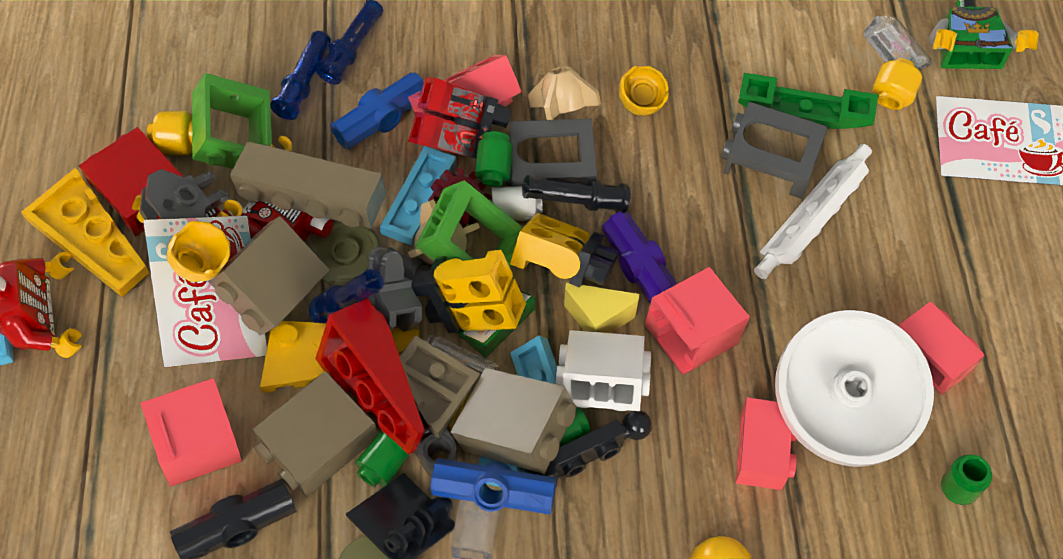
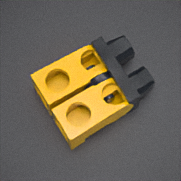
[510,212,619,288]
[412,250,526,333]

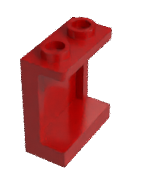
[78,127,184,237]

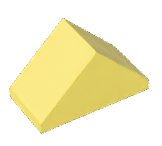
[564,282,639,333]

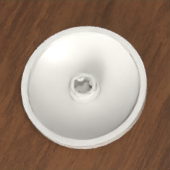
[775,310,934,467]

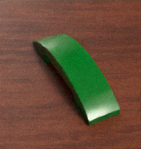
[738,73,878,129]

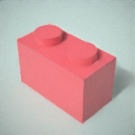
[898,301,985,395]
[735,397,797,490]

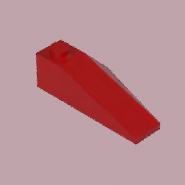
[315,298,425,455]

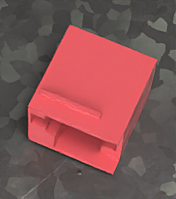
[644,267,750,375]
[140,378,242,487]

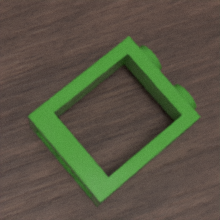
[192,73,272,169]
[415,180,523,268]

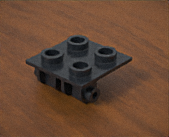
[346,473,458,559]

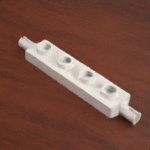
[754,144,872,279]

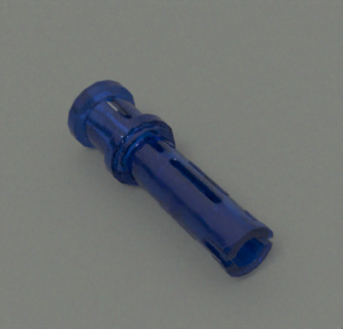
[315,0,384,85]
[270,30,331,120]
[309,269,384,323]

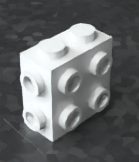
[556,330,651,411]

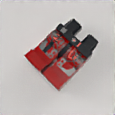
[408,77,511,159]

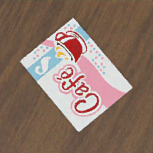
[936,96,1063,185]
[143,216,267,367]

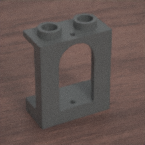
[721,102,828,199]
[505,119,597,187]

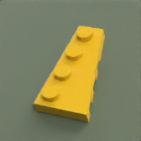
[21,167,149,297]
[260,320,420,393]

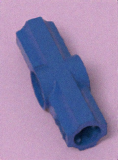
[330,72,424,150]
[430,458,556,515]

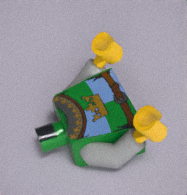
[928,0,1039,69]

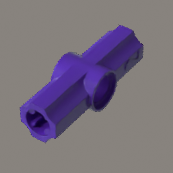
[602,211,677,304]

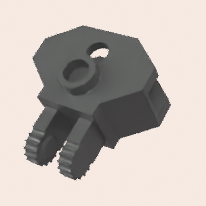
[140,169,229,220]
[350,246,422,331]

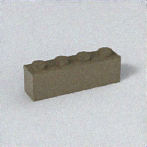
[230,141,386,229]

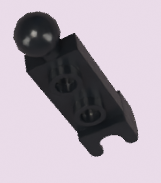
[519,410,652,486]

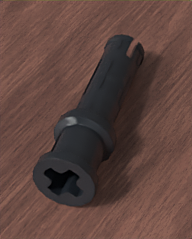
[522,175,631,213]

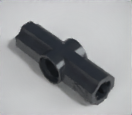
[170,479,297,559]

